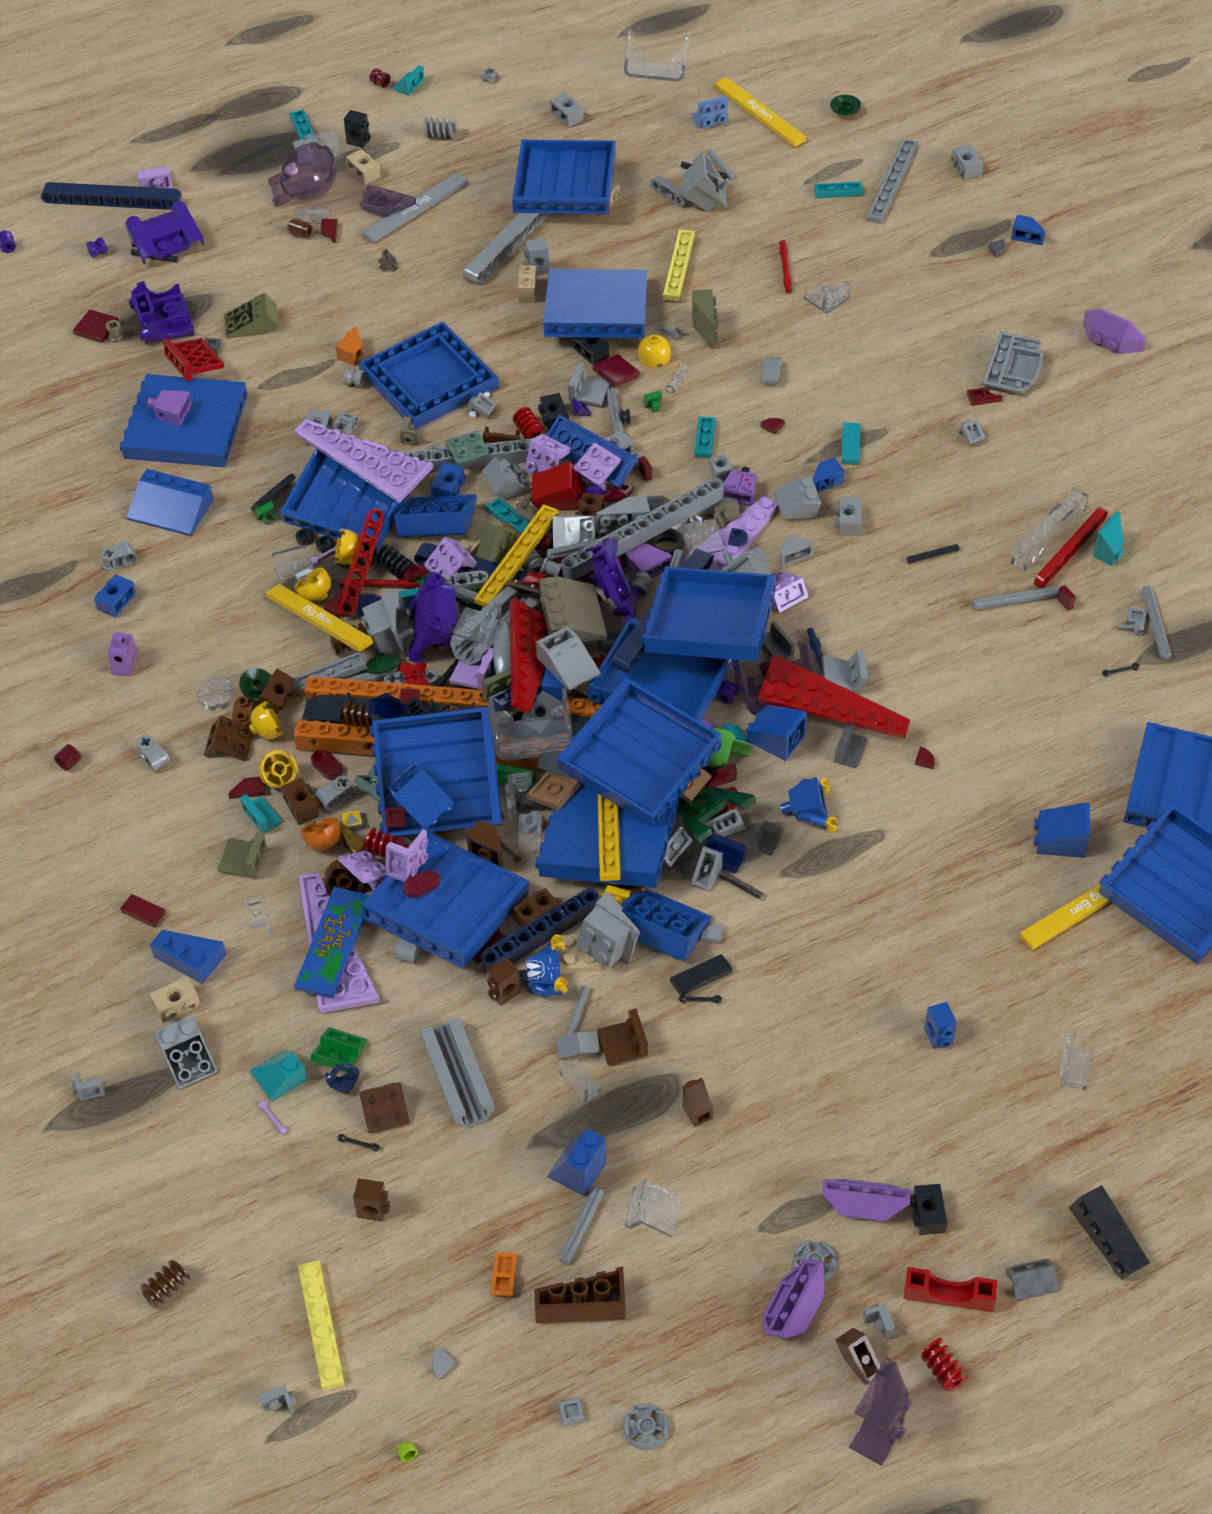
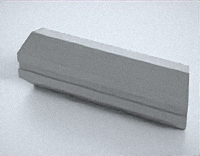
[450,586,539,665]
[419,1017,495,1128]

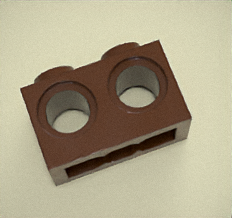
[575,493,605,521]
[513,888,560,928]

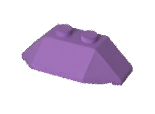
[1083,308,1146,354]
[822,1179,911,1221]
[762,1259,824,1338]

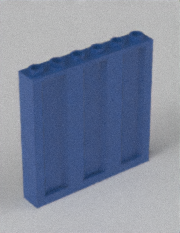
[512,139,616,214]
[280,448,420,553]
[556,677,722,827]
[370,707,503,838]
[1123,722,1212,831]
[1098,803,1212,964]
[361,832,529,969]

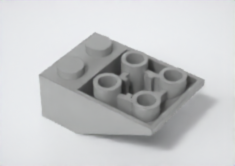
[595,496,650,539]
[536,626,601,691]
[153,1015,218,1089]

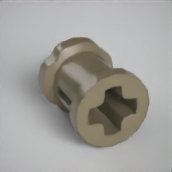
[106,320,123,343]

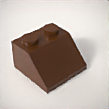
[466,820,504,868]

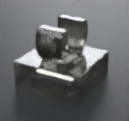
[378,249,398,272]

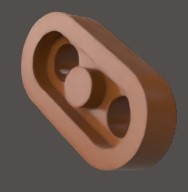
[232,696,254,727]

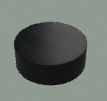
[295,528,314,546]
[316,536,334,553]

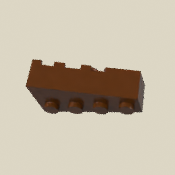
[534,1266,626,1323]

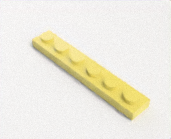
[663,229,695,301]
[298,1260,345,1391]

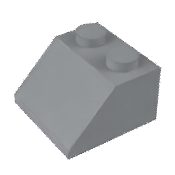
[774,478,821,519]

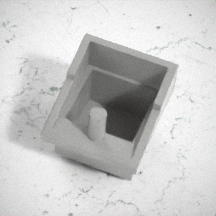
[682,151,731,212]
[720,547,772,575]
[362,589,415,658]
[576,892,640,968]

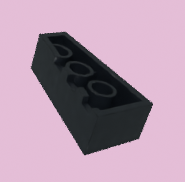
[1069,1185,1150,1280]

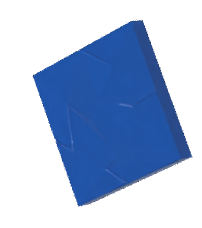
[358,321,499,430]

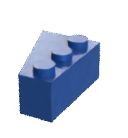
[150,930,226,984]

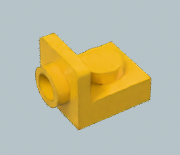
[599,885,631,905]

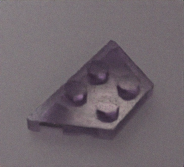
[360,183,417,217]

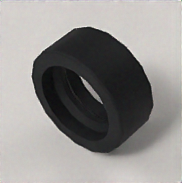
[650,528,683,557]

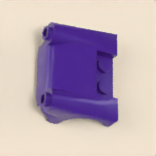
[125,201,204,265]
[128,281,195,343]
[585,537,640,622]
[409,572,456,663]

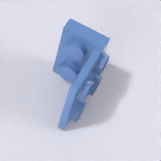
[692,95,728,129]

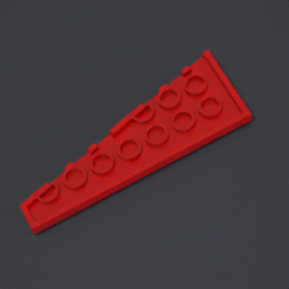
[510,598,549,714]
[758,654,911,739]

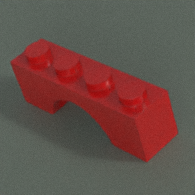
[903,1267,998,1312]

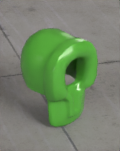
[707,728,751,769]

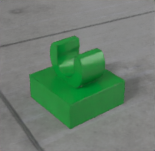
[642,390,662,412]
[253,501,276,524]

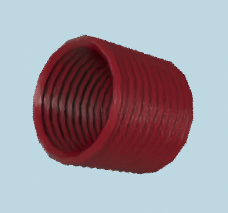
[54,744,81,771]

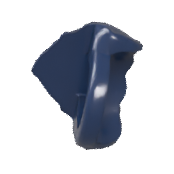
[325,1063,360,1093]

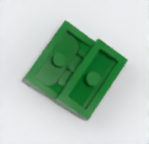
[310,1027,367,1073]

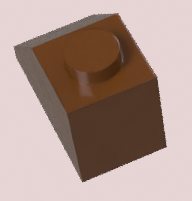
[835,1328,884,1385]

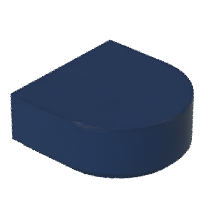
[728,528,748,546]

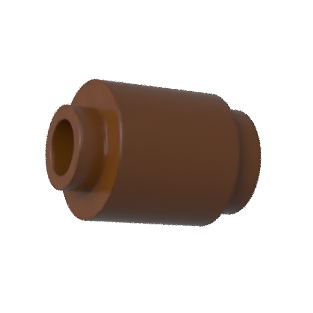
[287,218,313,238]

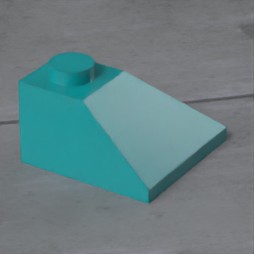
[1093,511,1124,566]
[250,1049,307,1101]

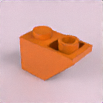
[336,327,364,366]

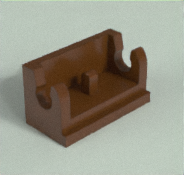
[483,426,521,444]

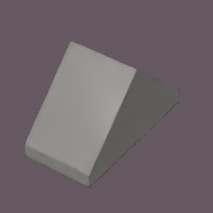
[780,535,814,567]
[691,846,722,890]
[556,1031,600,1059]

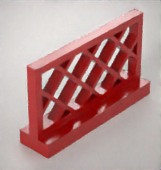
[163,338,224,381]

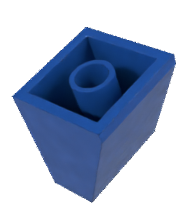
[746,705,807,761]
[388,761,454,829]
[1033,803,1090,858]
[548,1129,607,1196]

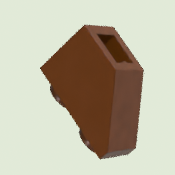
[682,1077,713,1127]

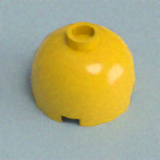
[637,334,671,368]
[335,529,364,565]
[294,567,331,601]
[249,701,285,740]
[258,750,298,789]

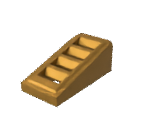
[339,822,367,854]

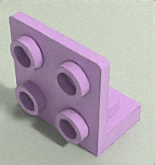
[138,166,173,188]
[525,434,570,474]
[574,443,621,494]
[424,537,477,575]
[773,571,808,613]
[450,648,495,690]
[386,830,428,882]
[338,851,388,890]

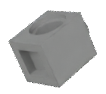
[709,454,733,483]

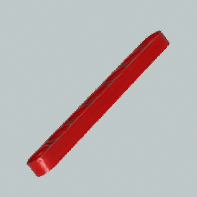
[1034,507,1108,588]
[337,508,384,618]

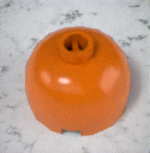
[301,817,341,853]

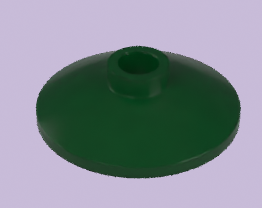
[830,94,861,116]
[365,652,401,674]
[239,668,272,702]

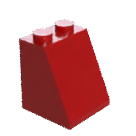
[530,462,585,511]

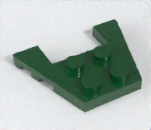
[677,785,756,843]

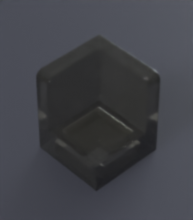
[754,821,783,856]

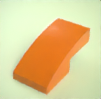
[490,1252,518,1297]

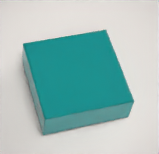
[722,723,747,742]

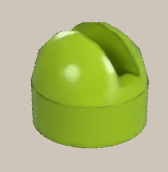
[397,1441,418,1462]

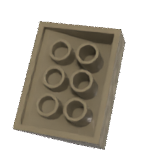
[539,576,607,642]

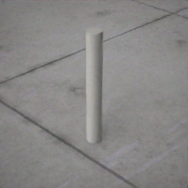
[707,148,736,181]
[567,985,590,1035]

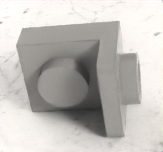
[467,392,497,418]
[957,420,986,446]
[71,1072,105,1101]
[863,1304,895,1340]
[259,1385,297,1415]

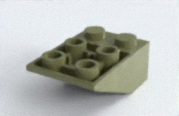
[692,290,718,349]
[224,292,279,339]

